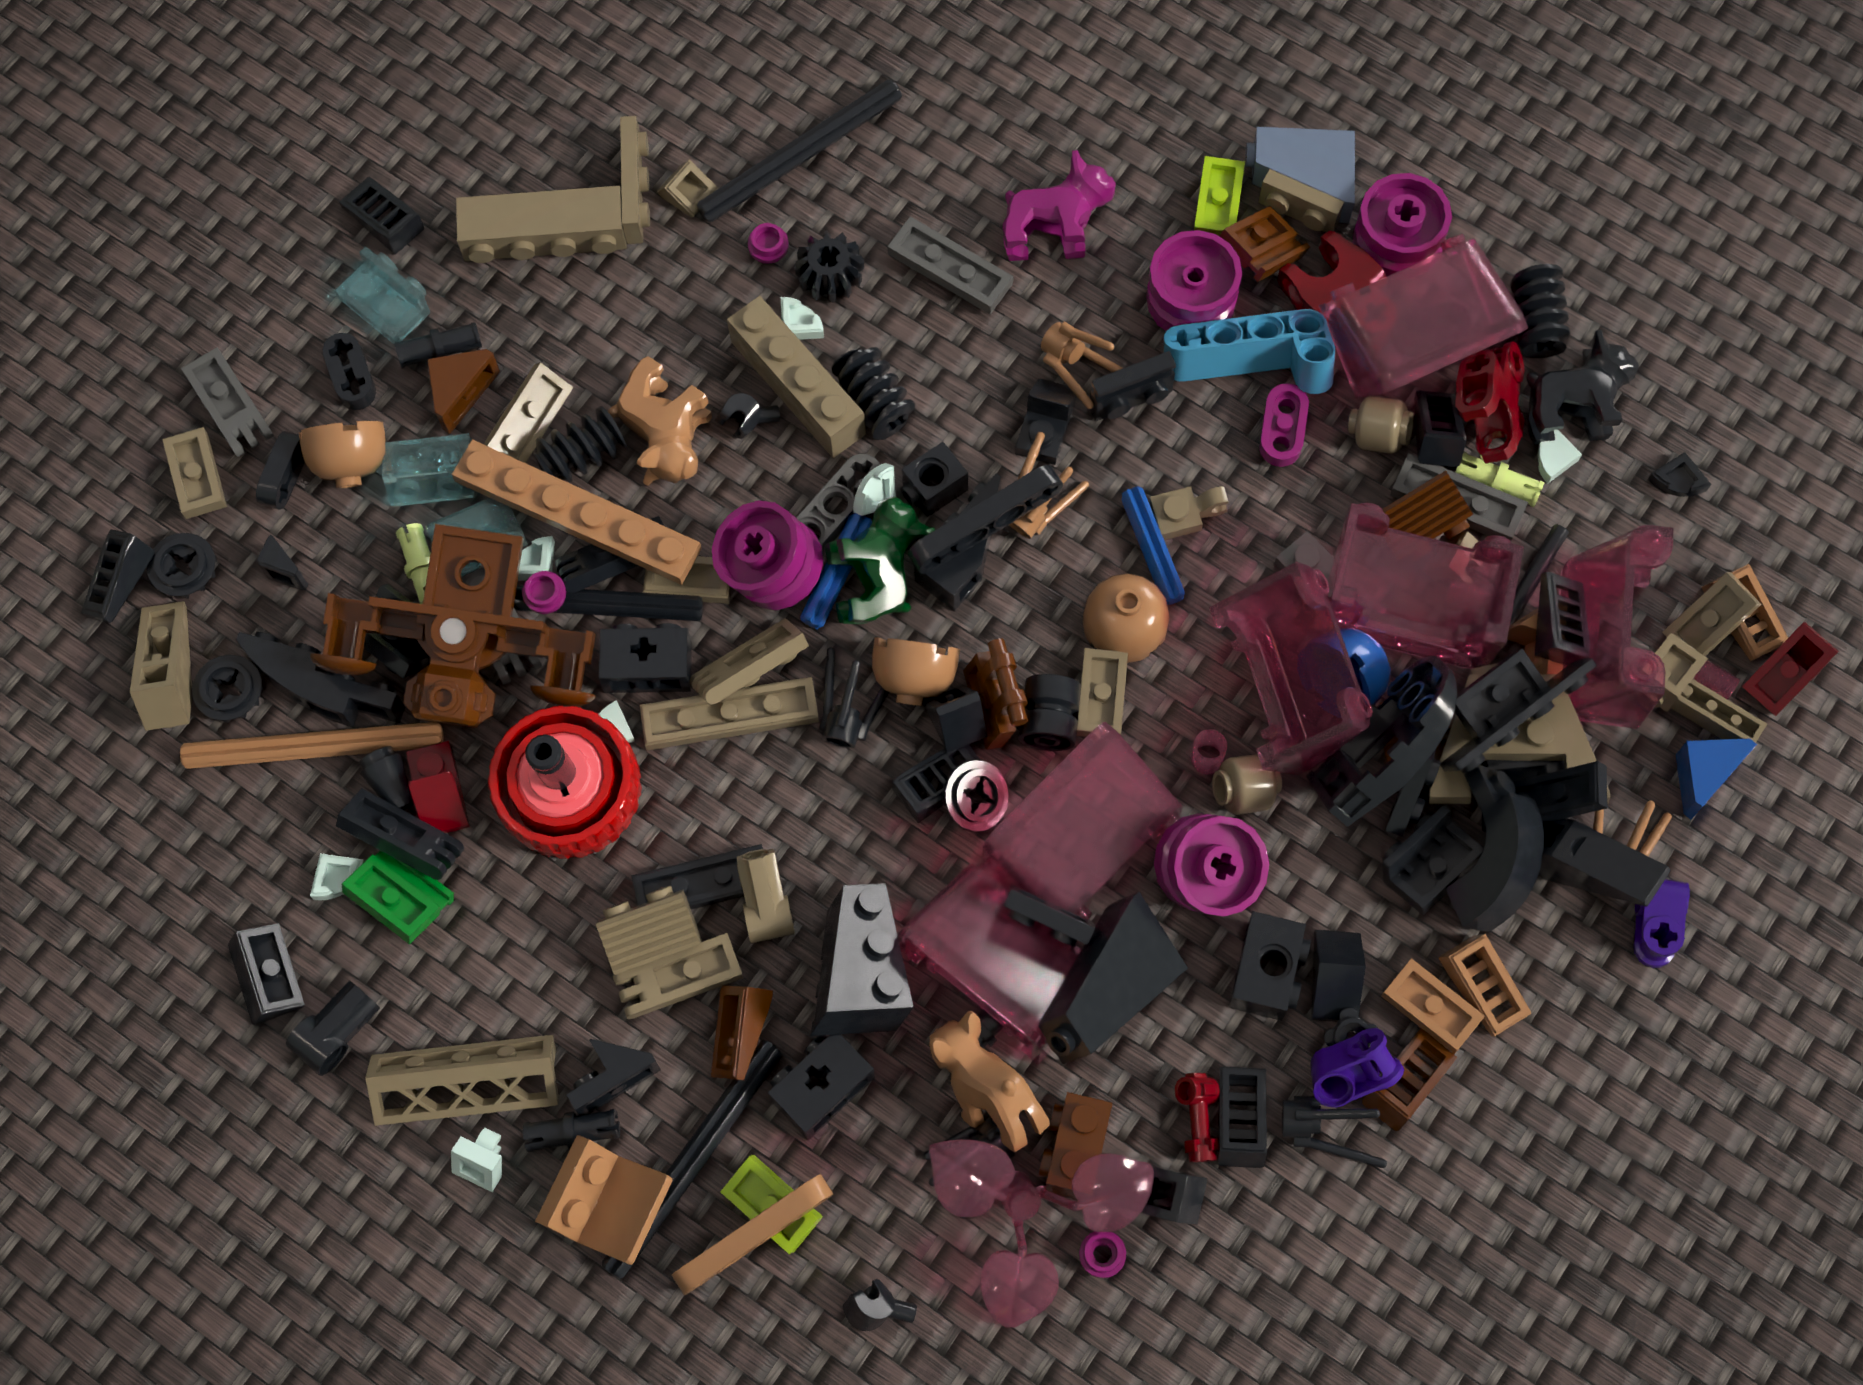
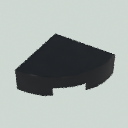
[1648,452,1712,497]

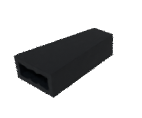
[1038,892,1188,1064]

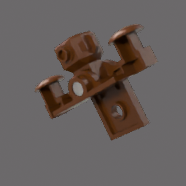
[310,524,596,728]

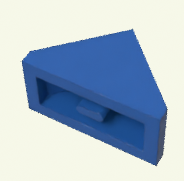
[1675,738,1757,820]

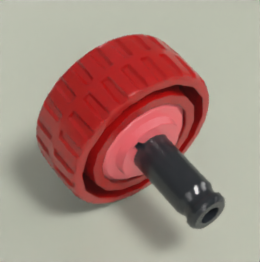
[488,705,642,859]

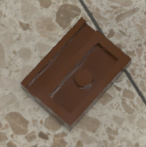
[1219,206,1310,282]

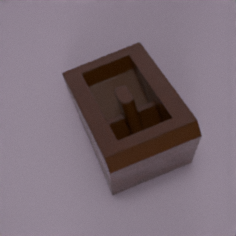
[428,349,500,434]

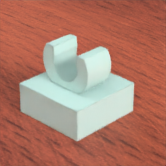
[451,1128,502,1192]

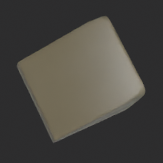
[656,159,718,218]

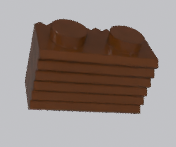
[1371,470,1474,563]

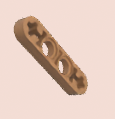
[672,1174,834,1295]

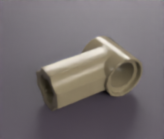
[736,849,795,943]

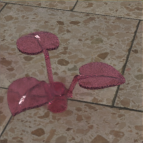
[929,1140,1154,1328]

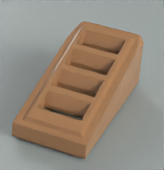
[1701,564,1788,661]
[1438,934,1531,1036]

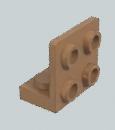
[535,1135,672,1265]

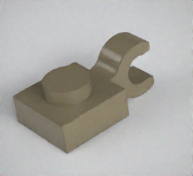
[1150,486,1229,540]

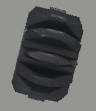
[794,230,865,303]

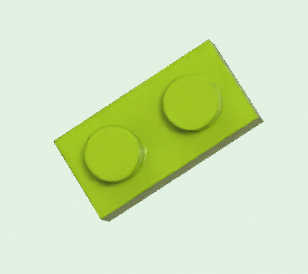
[1194,156,1245,236]
[721,1155,823,1254]

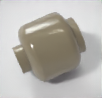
[1348,396,1414,454]
[1212,754,1282,815]

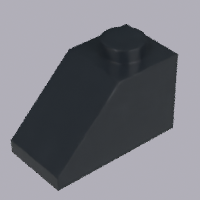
[1092,1153,1208,1225]

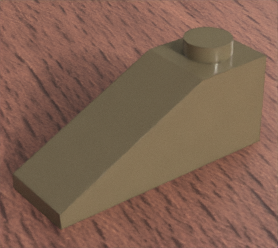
[130,601,192,731]

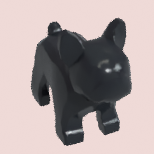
[1526,330,1639,445]

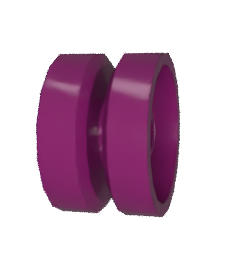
[1352,173,1452,281]
[1146,230,1242,331]
[712,500,823,610]
[1154,813,1270,917]

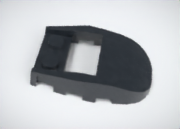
[1306,656,1457,827]

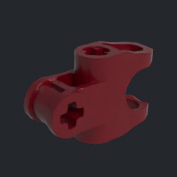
[1277,230,1397,352]
[1455,341,1525,464]

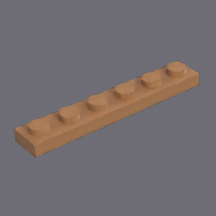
[452,439,702,585]

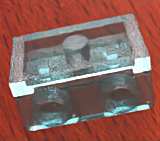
[335,247,431,344]
[382,434,474,506]

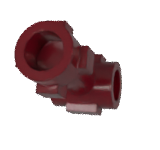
[1175,1073,1220,1162]

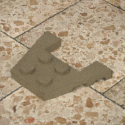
[1429,674,1610,804]

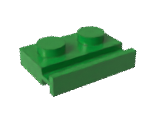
[341,850,454,945]

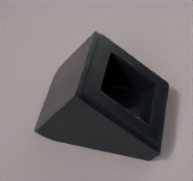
[256,535,309,591]

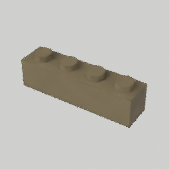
[1671,679,1767,743]

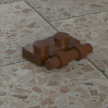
[963,638,1028,750]

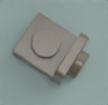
[1631,633,1708,711]

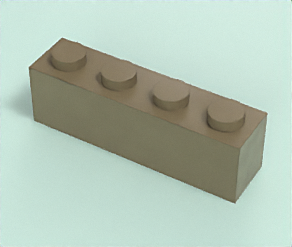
[456,186,627,263]
[727,296,866,458]

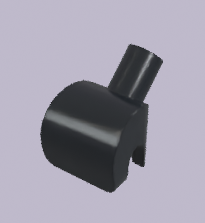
[715,393,780,439]
[843,1279,917,1331]

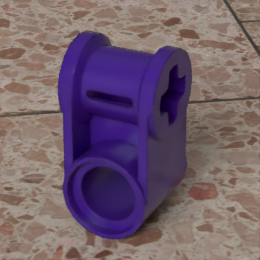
[1633,879,1690,968]
[1310,1028,1404,1108]

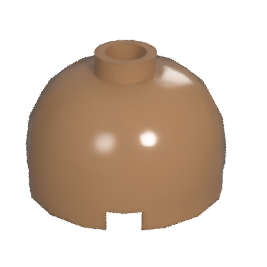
[299,421,386,488]
[1082,573,1170,663]
[872,637,960,706]

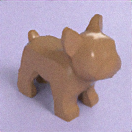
[608,356,712,486]
[929,1011,1050,1152]

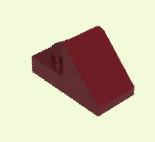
[1742,621,1839,717]
[406,741,470,833]

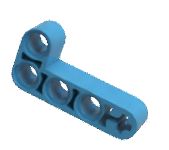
[1164,309,1335,394]

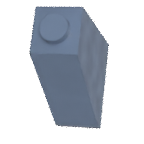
[1245,127,1355,223]

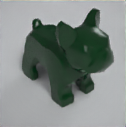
[825,497,935,625]

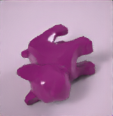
[1002,150,1116,261]

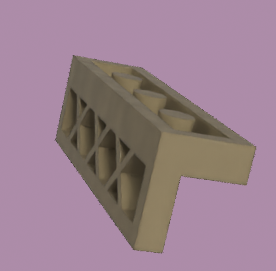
[365,1035,559,1126]

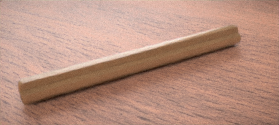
[180,722,443,769]

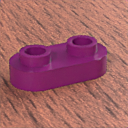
[1259,383,1309,467]

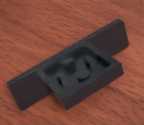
[1440,649,1597,774]

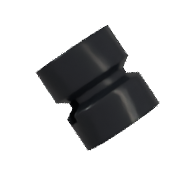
[1018,674,1081,751]

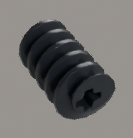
[1510,264,1571,358]
[831,347,916,440]
[532,406,628,482]

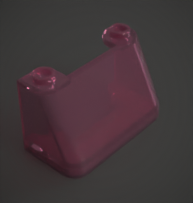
[1318,233,1528,398]
[1318,503,1524,669]
[1559,525,1674,729]
[1209,562,1373,775]
[982,721,1183,930]
[898,863,1081,1065]

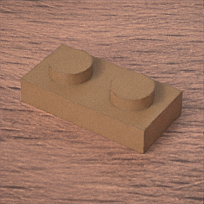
[1381,958,1485,1054]

